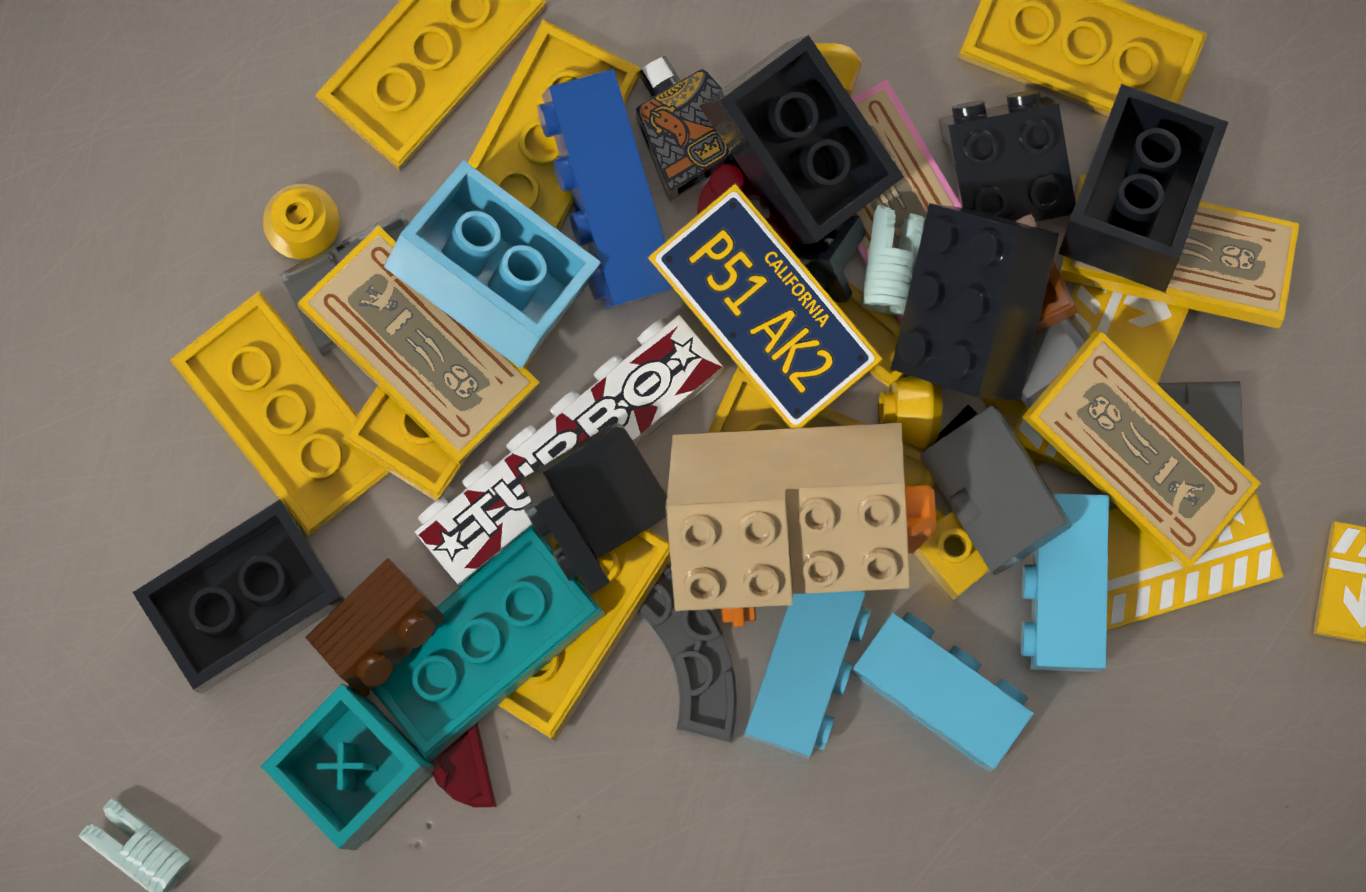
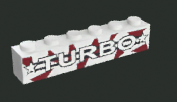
[414,315,723,587]

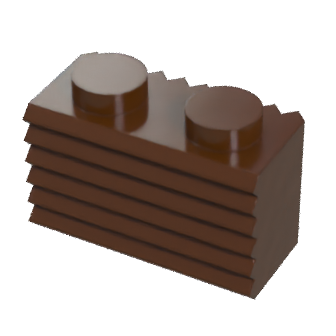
[305,557,445,697]

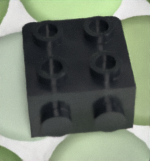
[939,90,1076,222]
[521,423,667,594]

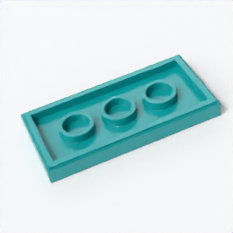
[371,526,606,762]

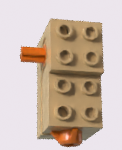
[666,423,937,627]

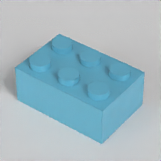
[384,160,601,369]

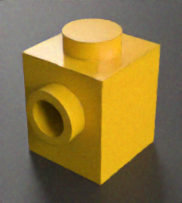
[913,508,989,601]

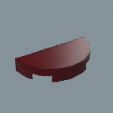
[431,722,497,808]

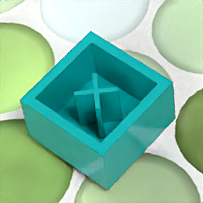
[260,684,436,850]

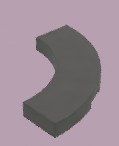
[637,565,737,744]

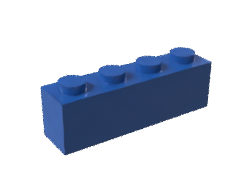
[537,69,674,310]

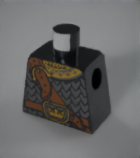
[636,56,735,202]

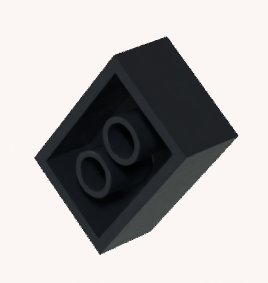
[699,35,904,246]
[1058,84,1229,293]
[891,203,1060,401]
[132,499,345,694]

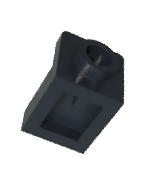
[790,216,867,303]

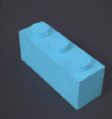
[1021,494,1109,672]
[743,591,871,759]
[850,612,1034,772]

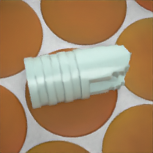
[861,205,925,315]
[78,798,192,892]

